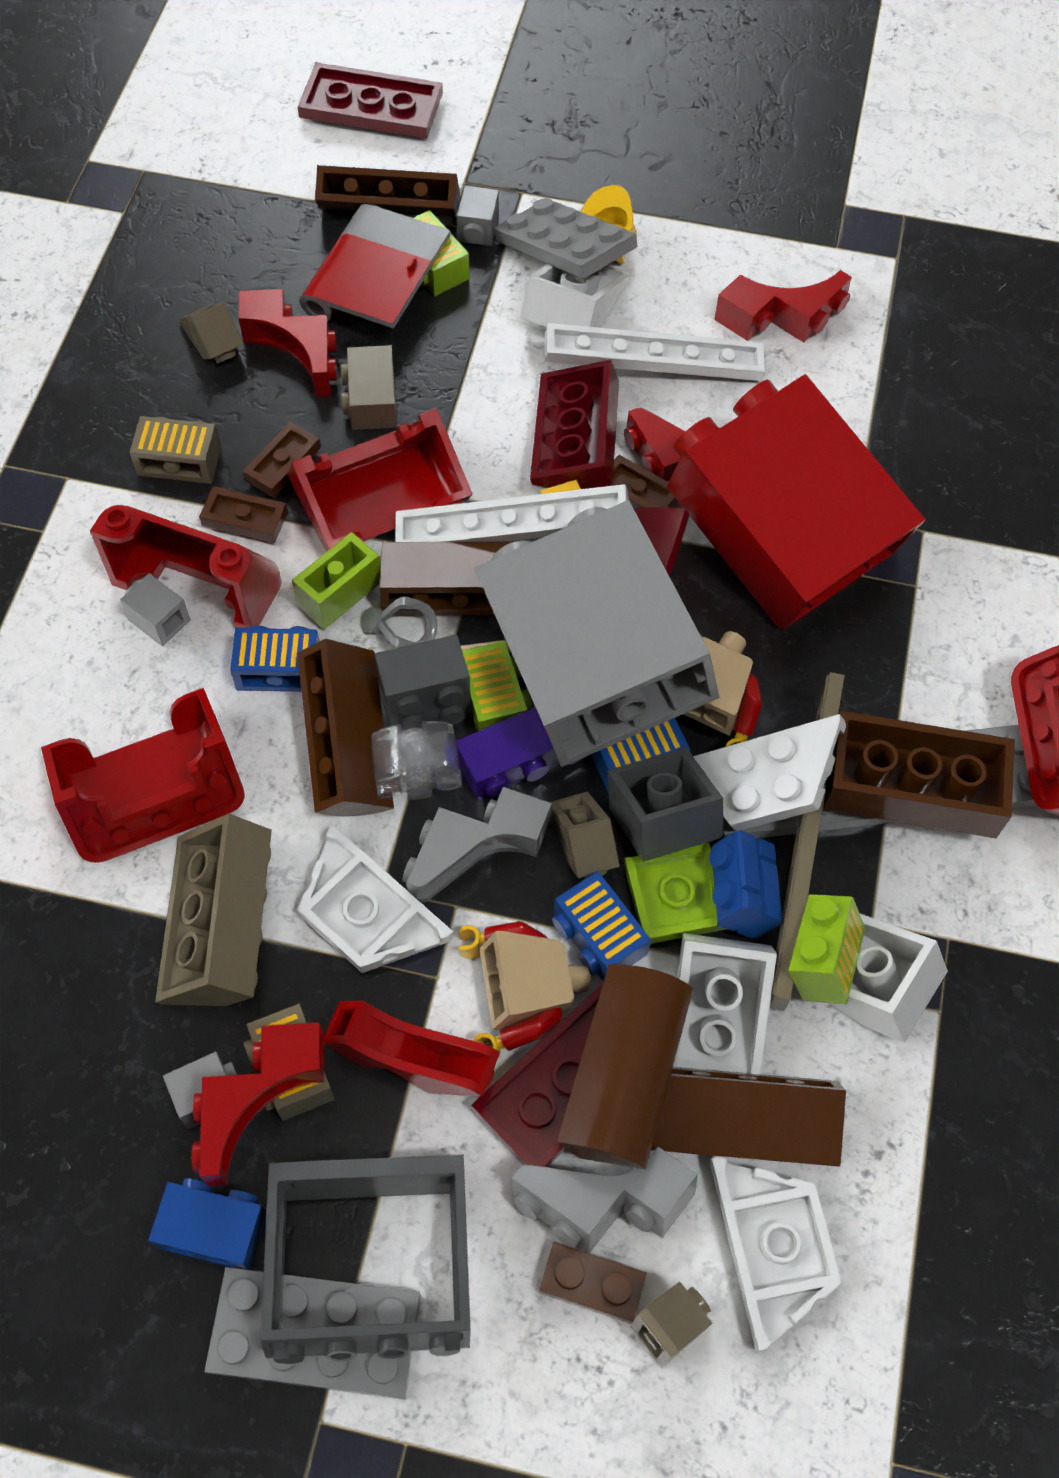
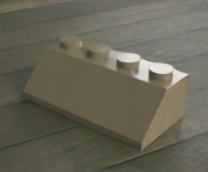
[155,814,272,1006]

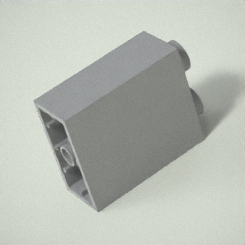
[474,500,720,767]

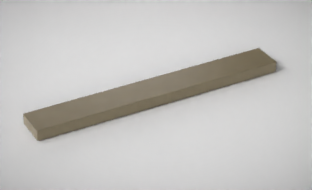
[770,672,845,1011]

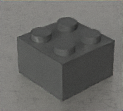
[374,634,472,736]
[607,748,723,862]

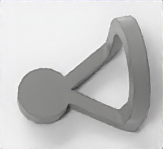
[362,597,437,648]

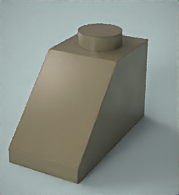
[178,302,244,363]
[550,791,620,878]
[630,1282,713,1368]

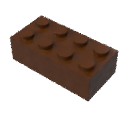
[823,711,1015,839]

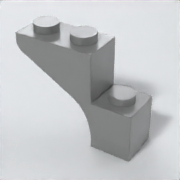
[403,787,552,903]
[511,1147,698,1255]

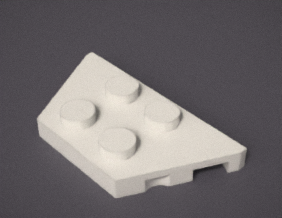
[693,714,846,831]
[298,825,454,973]
[710,1157,842,1353]

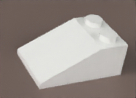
[520,264,631,330]
[828,914,948,1043]
[673,933,777,1074]

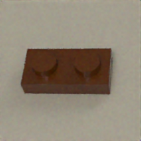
[242,421,321,498]
[613,454,678,509]
[199,486,288,543]
[539,1242,647,1324]

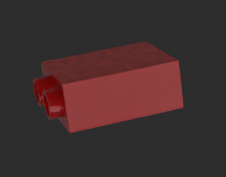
[666,374,926,632]

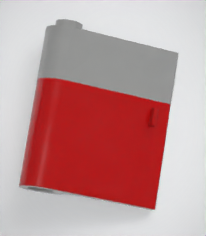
[299,204,451,328]

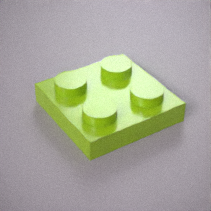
[624,843,726,944]

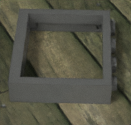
[261,1155,471,1364]

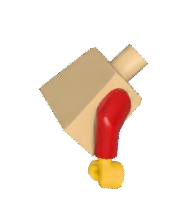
[684,631,762,747]
[458,921,591,1058]

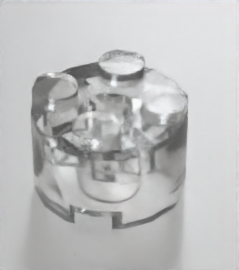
[371,721,461,800]

